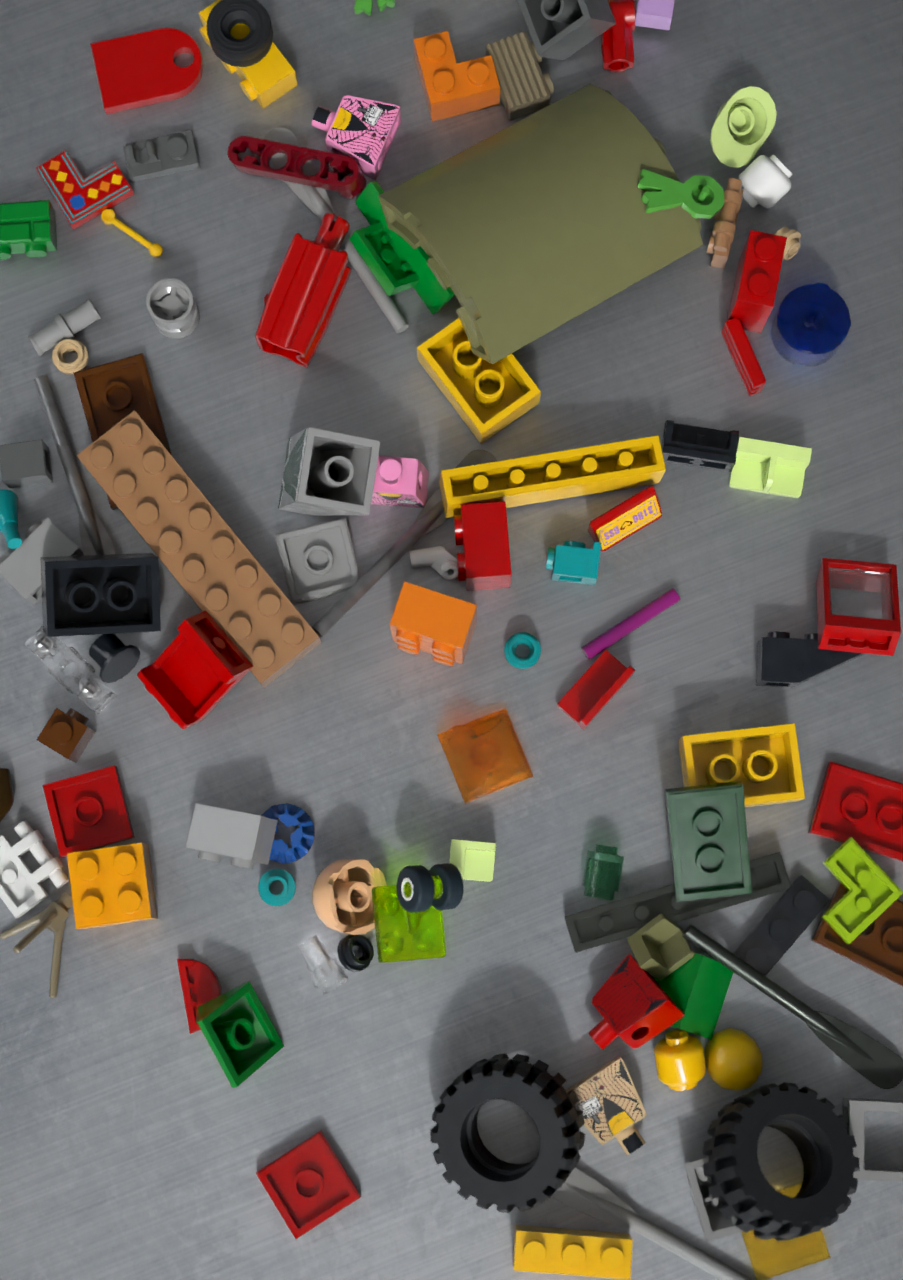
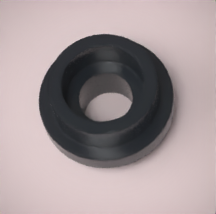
[337,935,374,972]

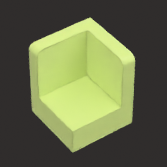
[449,839,496,882]

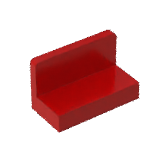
[556,650,636,730]

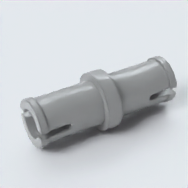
[28,299,102,356]

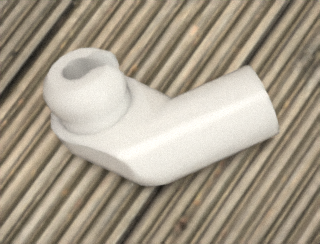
[409,546,458,580]

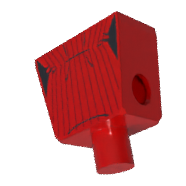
[588,954,684,1050]

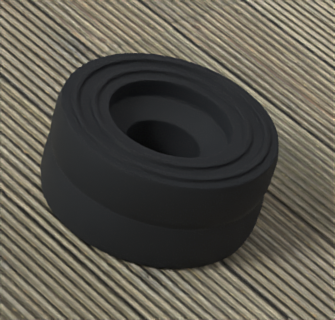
[207,0,273,67]

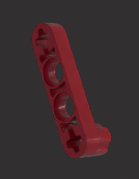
[227,136,366,199]

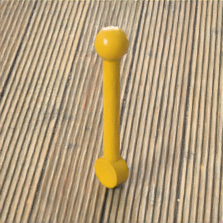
[101,209,163,257]

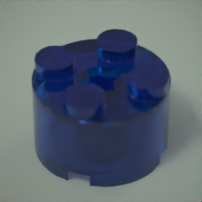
[771,283,851,366]

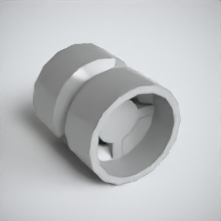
[146,278,200,339]

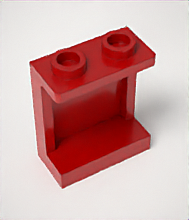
[137,610,253,729]

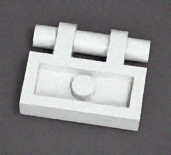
[0,820,69,918]

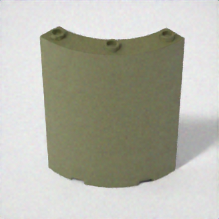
[378,84,703,364]

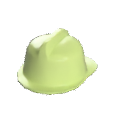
[710,86,777,168]

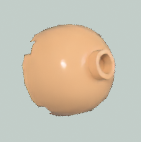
[312,858,388,935]

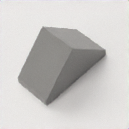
[684,1157,744,1242]

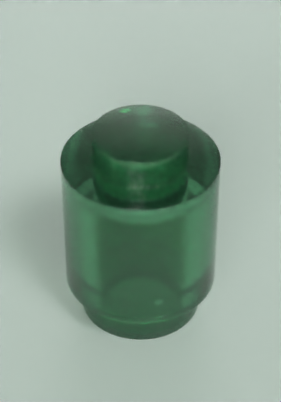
[582,844,624,900]

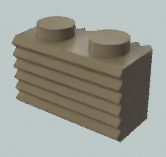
[486,32,554,120]

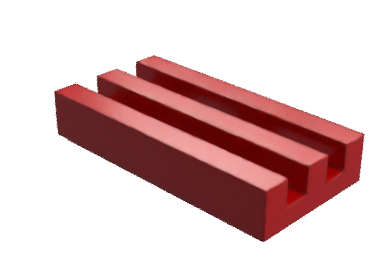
[721,317,766,397]

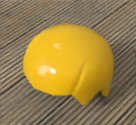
[704,1028,763,1091]

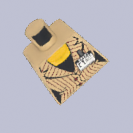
[566,1056,647,1155]

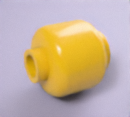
[654,1030,706,1091]

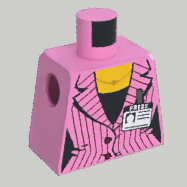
[312,95,401,180]
[371,456,429,508]

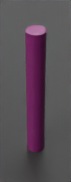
[581,588,681,660]

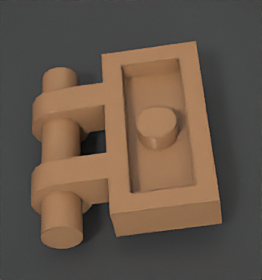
[706,178,743,269]

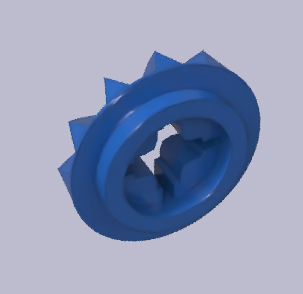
[261,803,315,863]

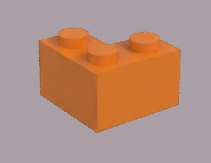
[413,31,500,122]

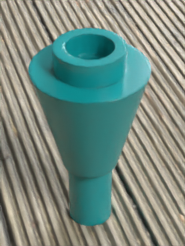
[0,489,22,549]

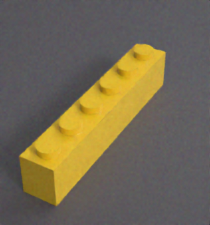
[439,435,666,518]

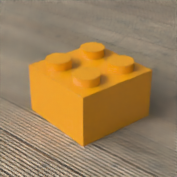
[67,842,158,929]

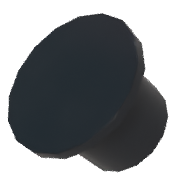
[89,634,140,683]

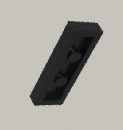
[733,875,830,976]

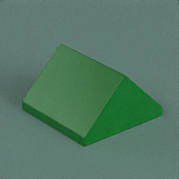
[652,953,733,1040]
[197,981,284,1088]

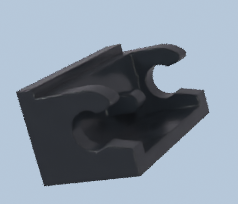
[661,420,739,472]

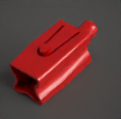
[255,213,351,368]

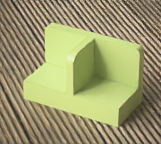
[729,437,812,498]

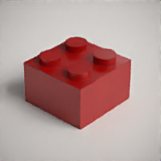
[454,501,512,591]

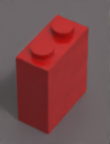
[727,230,787,333]

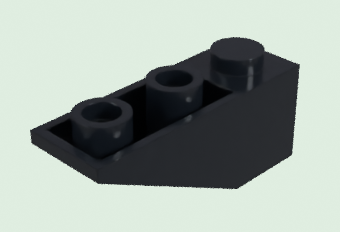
[756,631,865,688]

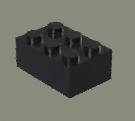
[40,553,161,637]

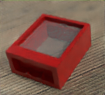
[816,558,901,656]

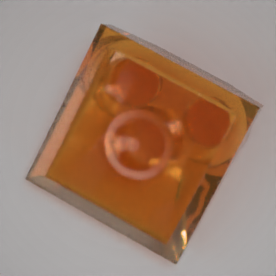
[437,708,533,804]

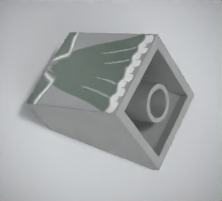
[278,427,381,516]

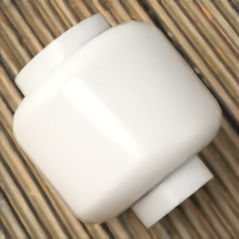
[739,154,793,208]

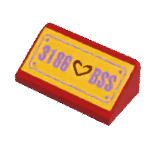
[588,486,662,552]

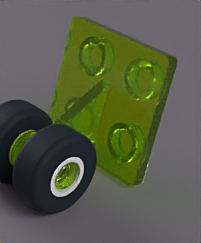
[372,863,464,963]

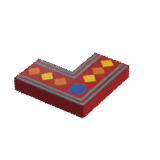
[36,150,134,230]

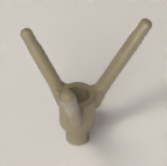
[0,892,73,998]

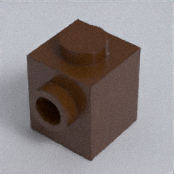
[36,708,96,763]

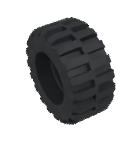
[430,1054,585,1213]
[702,1082,860,1241]

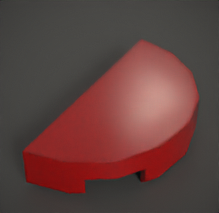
[177,959,222,1034]

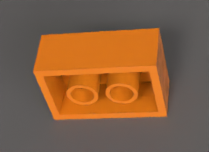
[389,581,477,667]

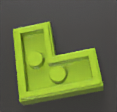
[821,837,903,944]

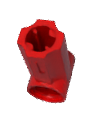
[602,0,635,72]

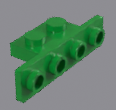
[349,181,454,315]

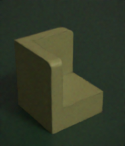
[627,913,695,981]

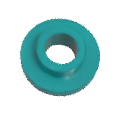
[504,632,541,669]
[258,869,296,906]

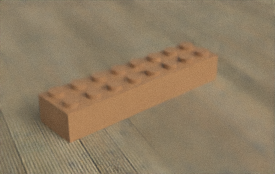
[76,410,321,688]

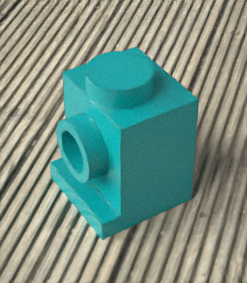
[546,541,601,585]

